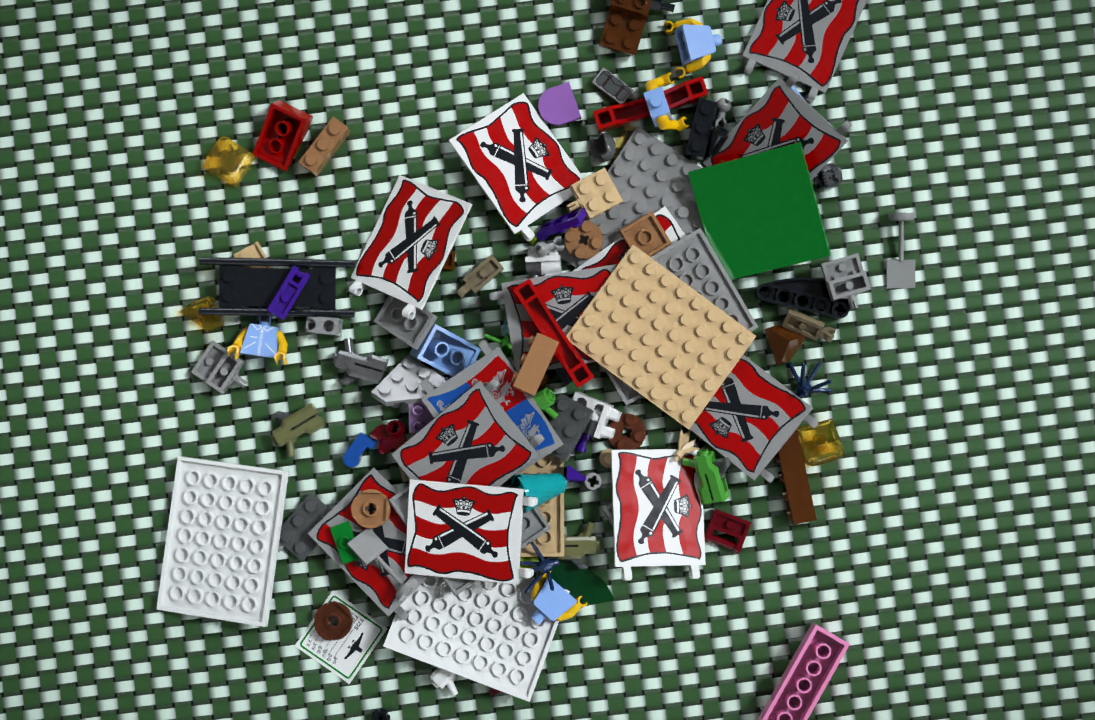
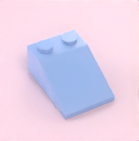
[409,324,481,377]

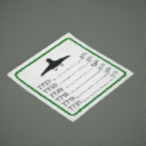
[295,591,388,684]

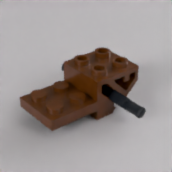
[599,0,675,57]

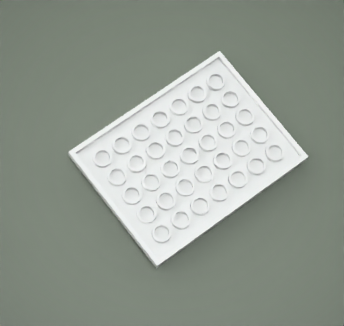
[156,456,289,627]
[383,576,570,702]

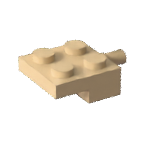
[566,168,623,221]

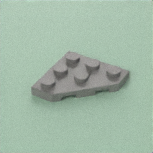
[371,355,446,406]

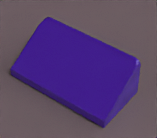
[564,465,586,483]

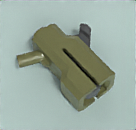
[271,403,326,457]
[547,521,600,569]

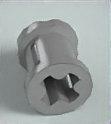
[584,472,602,490]

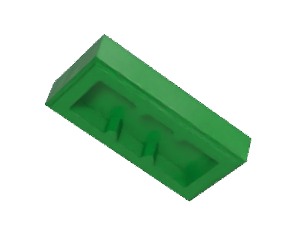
[330,521,360,565]

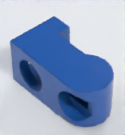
[343,432,378,467]

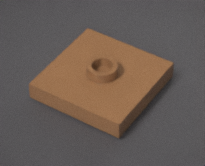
[619,211,672,257]

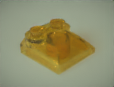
[203,135,256,188]
[797,419,845,466]

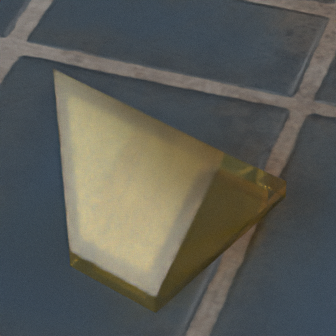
[179,296,224,332]

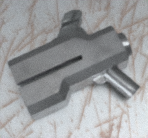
[333,338,389,386]

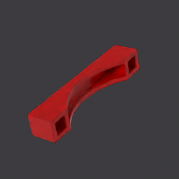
[592,76,708,134]
[512,279,594,388]

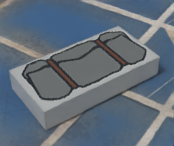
[592,67,633,104]

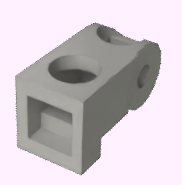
[305,317,343,337]

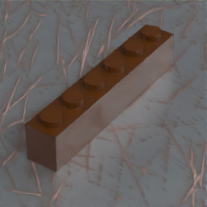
[774,429,817,525]

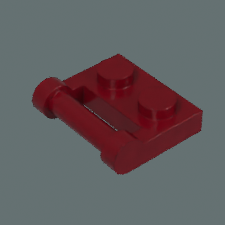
[704,509,751,555]

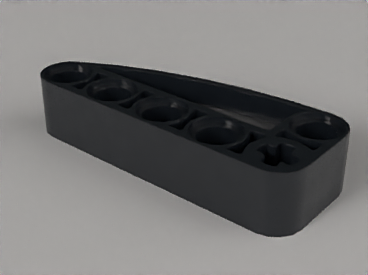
[754,278,850,320]

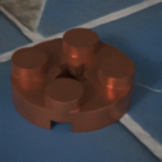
[608,413,646,450]
[314,601,354,640]

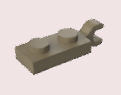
[456,254,504,299]
[781,308,836,342]

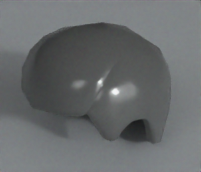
[590,133,616,162]

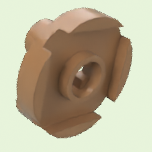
[565,221,603,259]
[351,489,391,529]

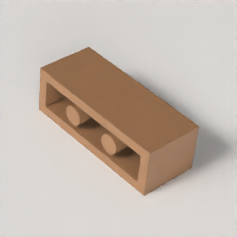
[299,116,351,177]
[511,332,559,397]

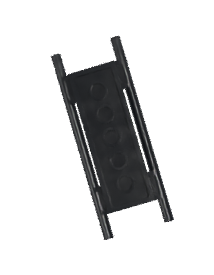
[199,257,355,317]

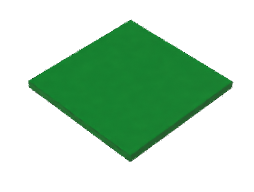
[688,142,831,280]

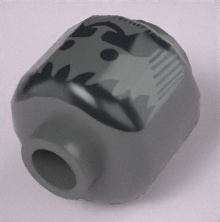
[813,163,843,190]

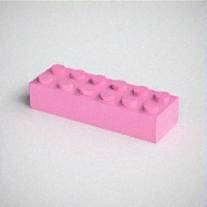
[757,622,850,720]

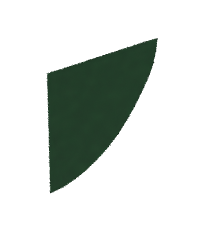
[538,557,614,606]

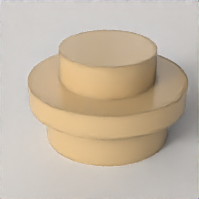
[599,449,613,468]

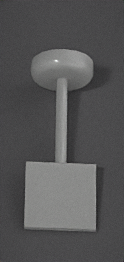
[886,213,916,289]
[347,528,419,601]

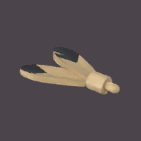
[674,426,706,462]

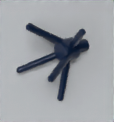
[788,361,832,399]
[520,541,559,593]

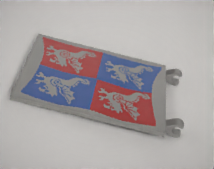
[420,340,564,485]

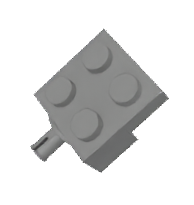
[820,253,871,310]
[191,340,247,393]

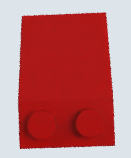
[252,100,313,171]

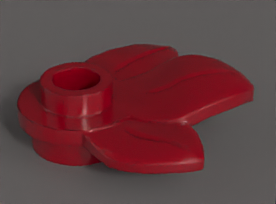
[370,420,405,455]

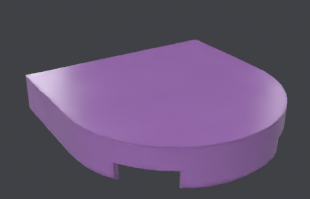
[538,82,581,126]

